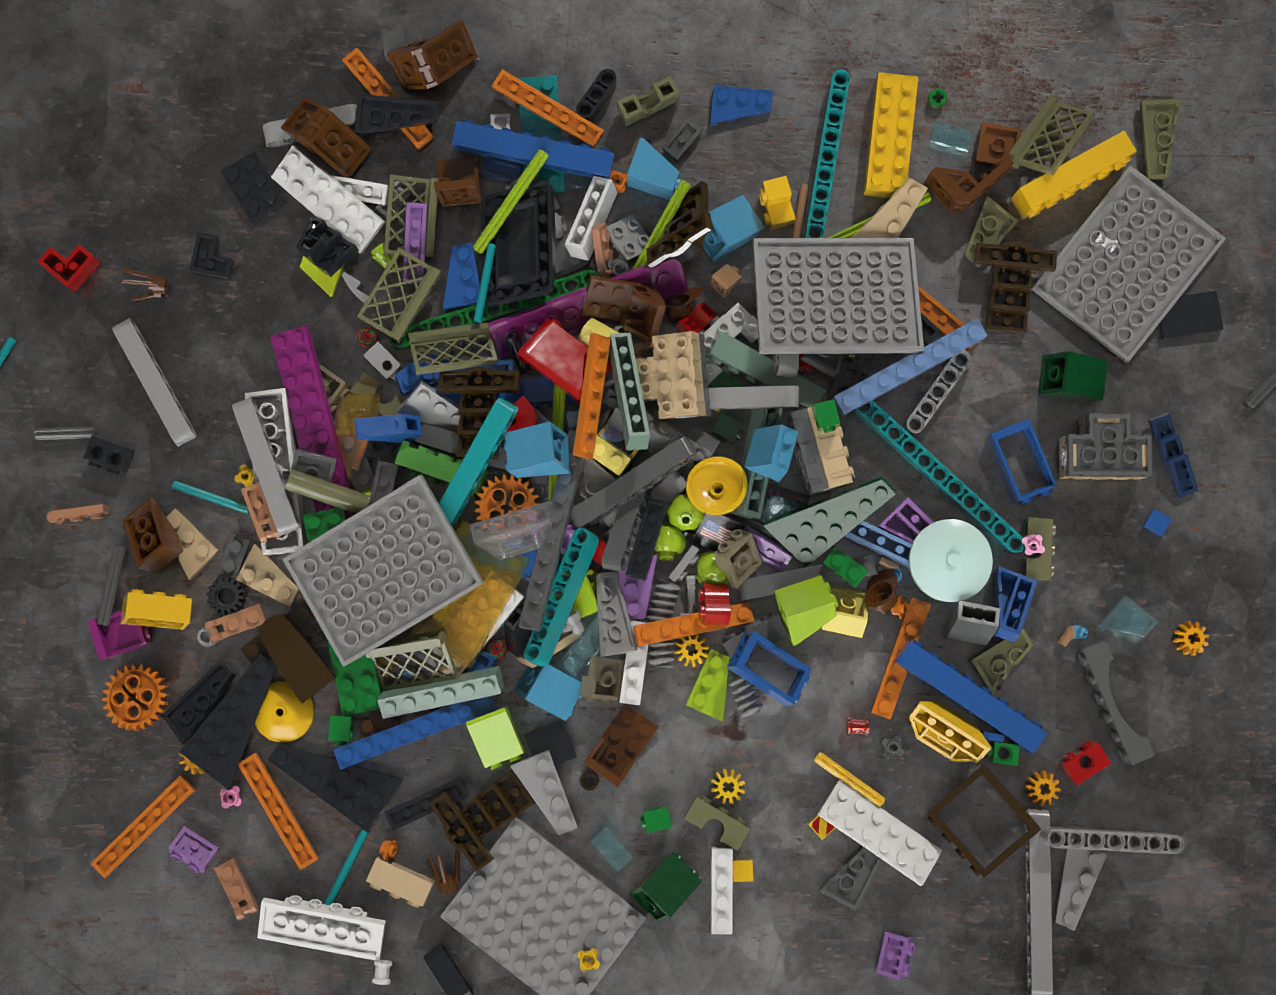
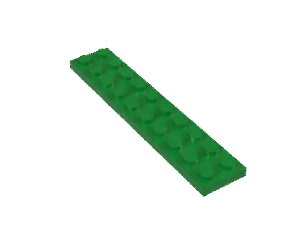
[303,508,381,716]

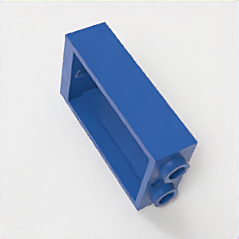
[988,419,1057,504]
[727,631,812,706]

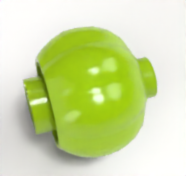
[667,493,705,531]
[654,522,686,561]
[695,551,729,585]

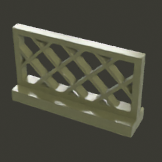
[1009,95,1095,175]
[384,175,438,261]
[357,248,441,343]
[408,322,498,375]
[366,629,458,691]

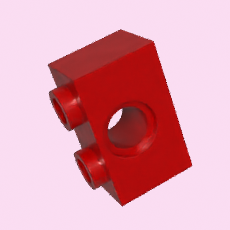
[1059,740,1111,785]

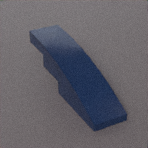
[1148,412,1199,498]

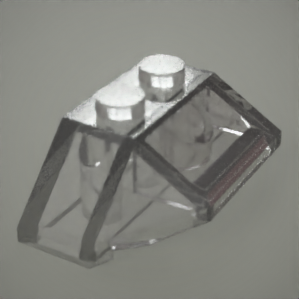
[470,501,555,560]

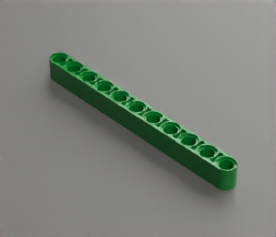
[388,270,599,351]

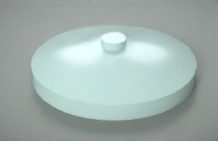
[909,519,993,602]

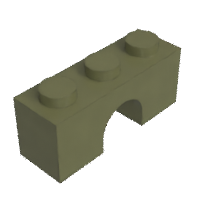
[617,76,680,127]
[350,372,405,416]
[1022,518,1056,581]
[684,795,750,851]

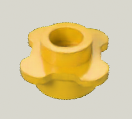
[235,464,254,487]
[577,948,600,971]

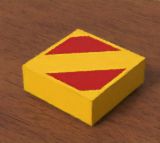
[808,815,836,840]

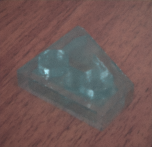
[1099,595,1158,637]

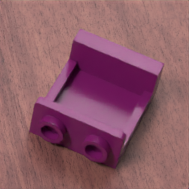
[87,611,152,660]

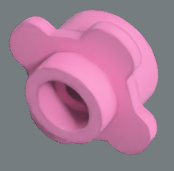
[1022,534,1045,555]
[220,786,242,808]

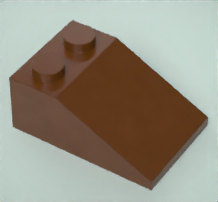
[123,497,183,574]

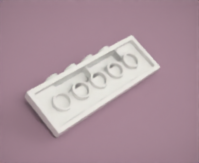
[257,895,386,961]

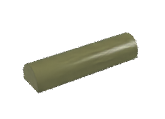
[284,469,370,514]

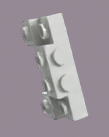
[700,302,758,385]

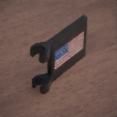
[681,512,746,551]

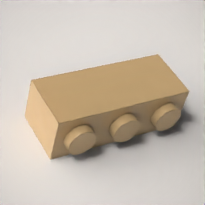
[366,856,435,908]

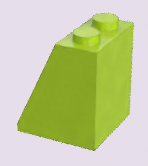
[571,568,602,619]
[774,575,838,646]
[465,706,525,770]

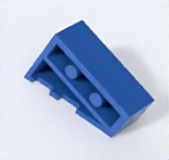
[443,243,481,313]
[993,566,1037,643]

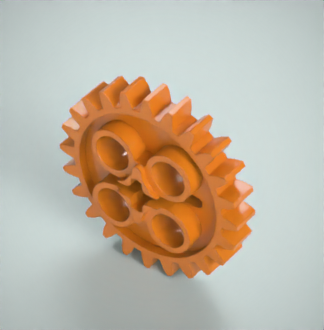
[474,474,541,541]
[102,664,170,731]

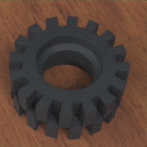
[206,577,247,614]

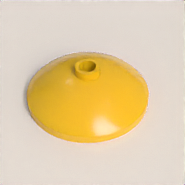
[686,457,748,515]
[255,681,314,743]

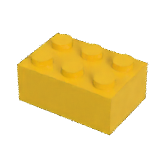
[121,590,192,630]

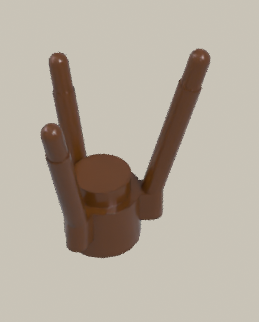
[121,269,168,302]
[428,848,460,895]

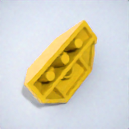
[909,701,991,763]

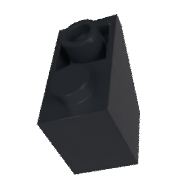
[504,607,533,658]

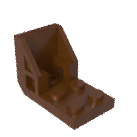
[387,20,478,90]
[281,97,372,178]
[434,157,482,207]
[924,157,1014,213]
[581,275,666,342]
[584,703,659,787]

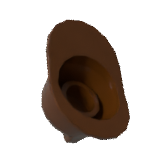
[663,287,703,323]
[864,569,897,615]

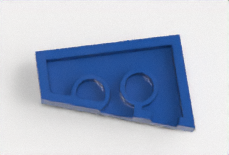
[710,85,773,126]
[394,349,450,395]

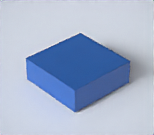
[1142,509,1172,537]
[980,730,1004,743]

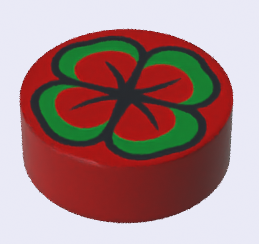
[357,327,378,348]
[486,639,507,659]

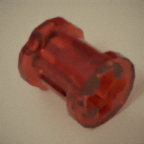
[847,718,869,736]

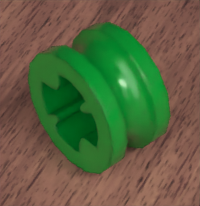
[927,88,947,108]

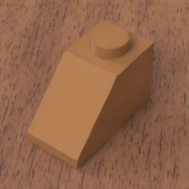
[710,264,742,298]

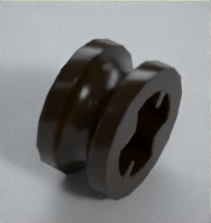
[580,771,599,791]

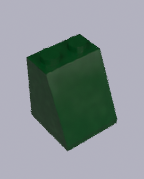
[1039,351,1108,402]
[629,852,702,924]

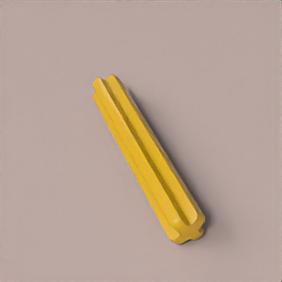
[814,752,885,807]

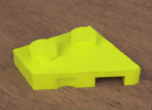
[300,256,344,298]

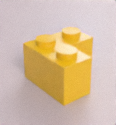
[758,176,795,230]

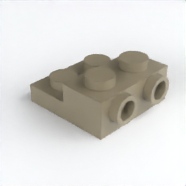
[319,364,352,417]
[714,529,762,589]
[579,656,625,704]

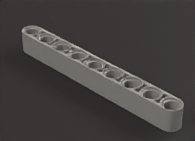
[1025,808,1053,995]

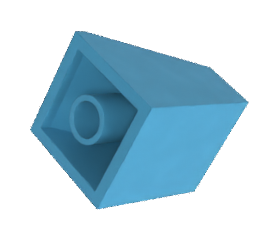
[627,138,682,201]
[702,195,765,264]
[504,422,571,478]
[744,425,798,482]
[514,663,582,721]

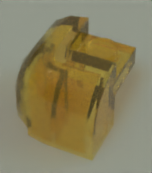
[335,393,379,435]

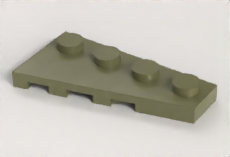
[1139,99,1181,181]

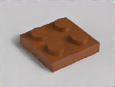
[974,122,1022,170]

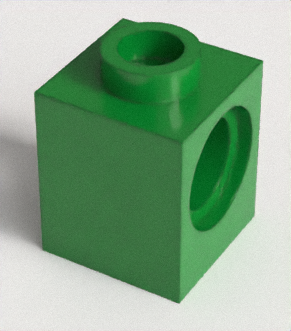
[812,399,840,433]
[328,715,354,745]
[986,741,1020,766]
[640,805,672,833]

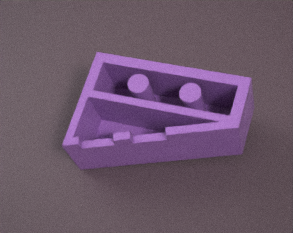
[877,497,933,544]
[618,555,657,621]

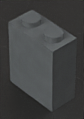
[946,601,1000,646]

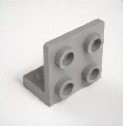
[607,215,649,268]

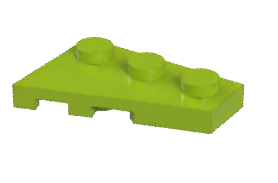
[686,649,729,722]

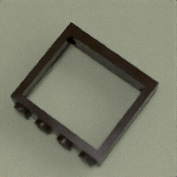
[928,764,1041,878]

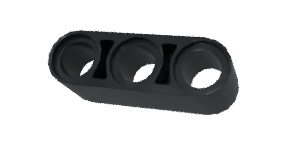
[576,69,617,122]
[424,944,474,995]

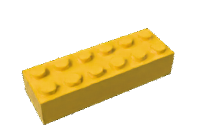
[863,72,918,198]
[1011,130,1137,219]

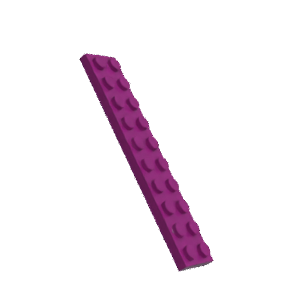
[487,258,689,360]
[270,326,356,519]

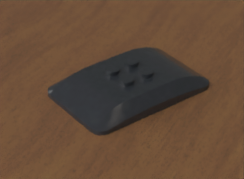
[481,181,556,307]

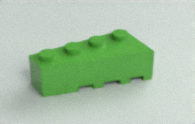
[395,440,489,496]

